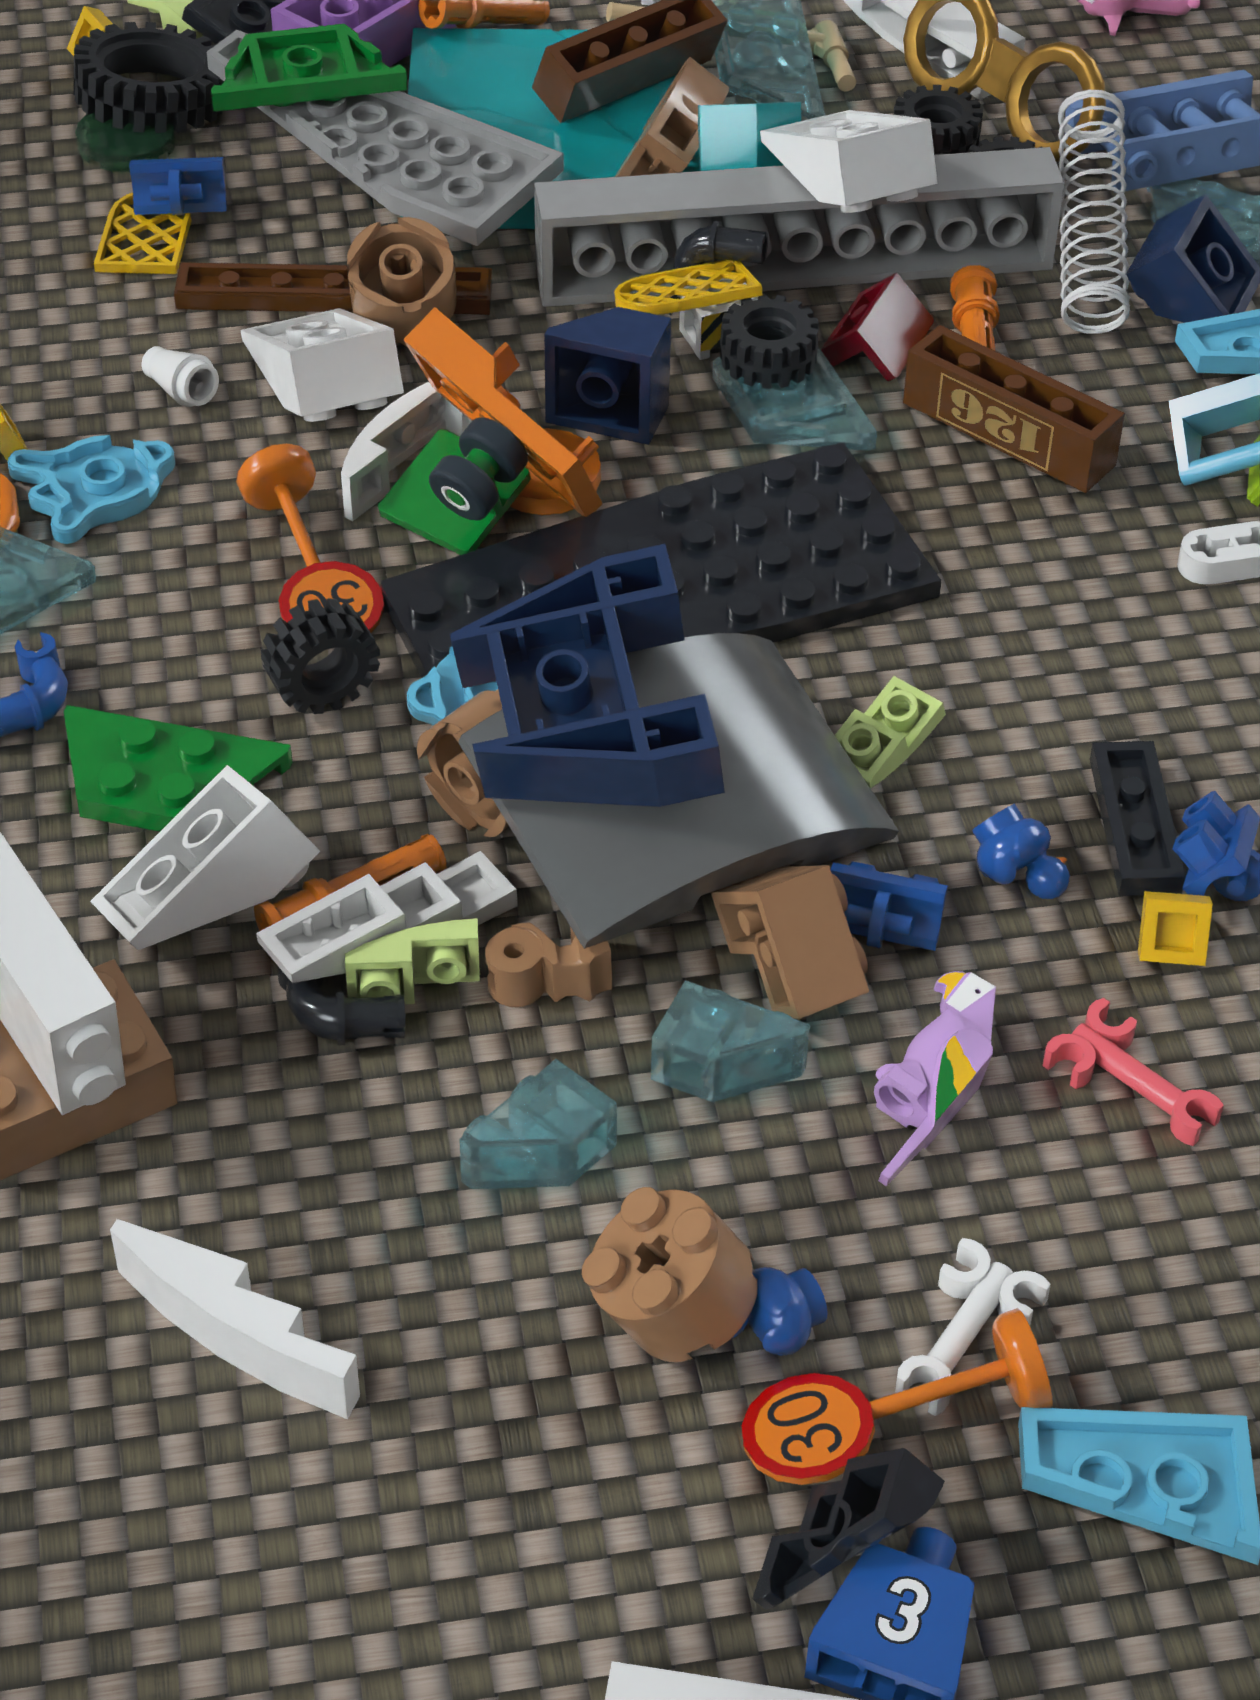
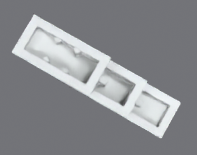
[256,851,518,983]
[110,1219,360,1419]

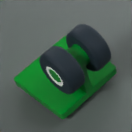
[378,418,531,555]

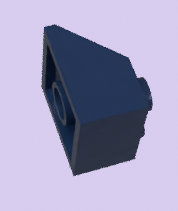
[1126,194,1260,323]
[544,307,671,445]

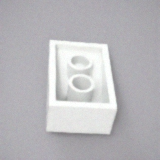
[760,110,938,213]
[240,308,404,422]
[90,765,320,950]

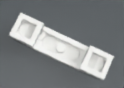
[341,382,472,521]

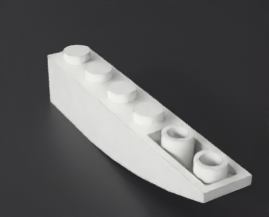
[843,0,1025,100]

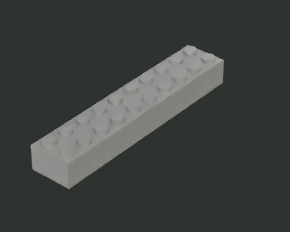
[534,147,1064,307]

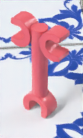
[1042,998,1224,1146]

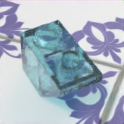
[651,980,810,1102]
[459,1059,617,1189]

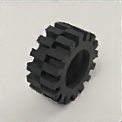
[893,85,983,155]
[261,598,381,714]

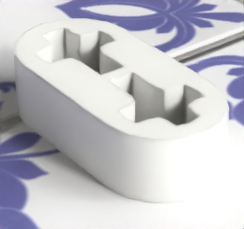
[1177,521,1260,584]

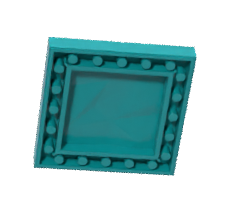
[400,28,702,229]

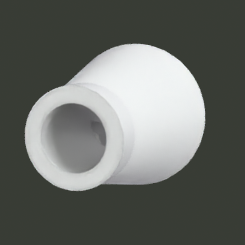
[142,346,219,407]

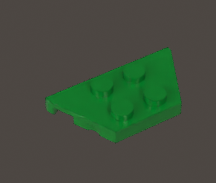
[211,24,407,111]
[63,705,293,832]

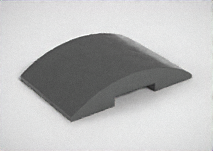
[458,633,899,949]

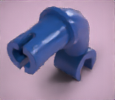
[0,632,68,738]

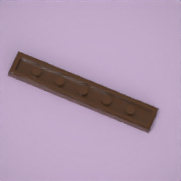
[174,262,492,315]

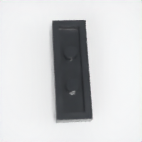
[1090,741,1186,896]

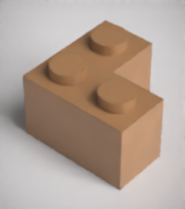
[711,865,869,1019]

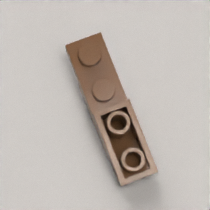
[615,57,729,177]

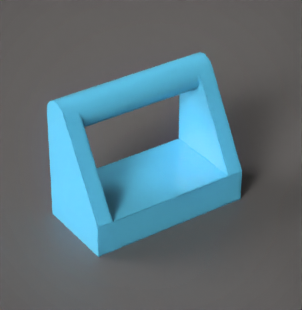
[1169,373,1260,486]

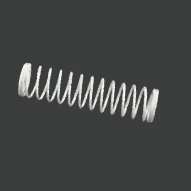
[1058,89,1130,334]

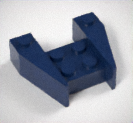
[450,544,725,807]

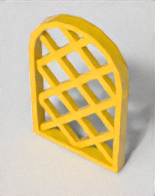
[94,192,192,274]
[614,260,763,315]

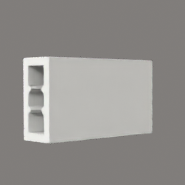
[0,832,126,1115]

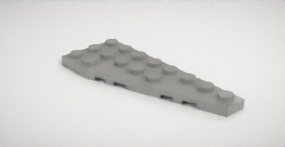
[207,30,564,246]

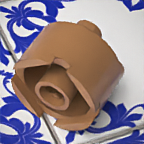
[347,217,457,347]
[417,689,509,837]
[582,1187,758,1362]

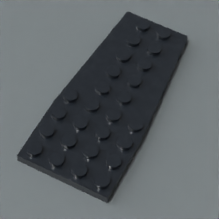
[381,442,941,678]

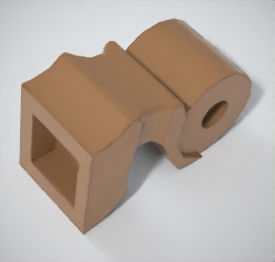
[485,922,612,1007]

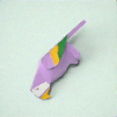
[874,971,996,1186]

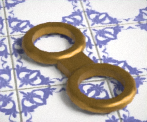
[903,0,1106,163]

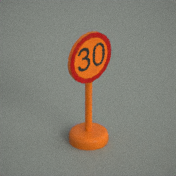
[236,443,384,633]
[741,1308,1053,1485]

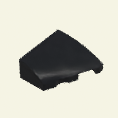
[752,1448,945,1609]

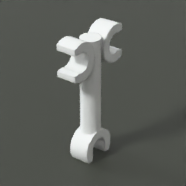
[895,1238,1051,1416]

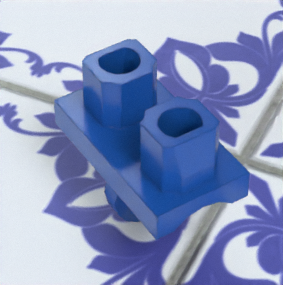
[129,157,228,215]
[1172,791,1260,901]
[830,861,948,951]

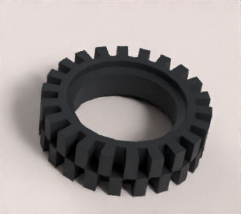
[73,22,224,134]

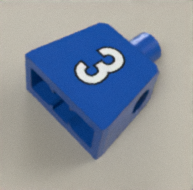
[804,1527,975,1700]

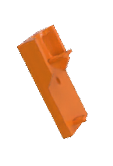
[403,307,603,517]

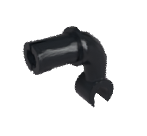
[669,220,768,316]
[278,966,405,1046]

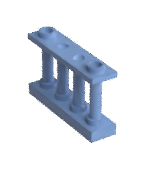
[1065,70,1260,193]

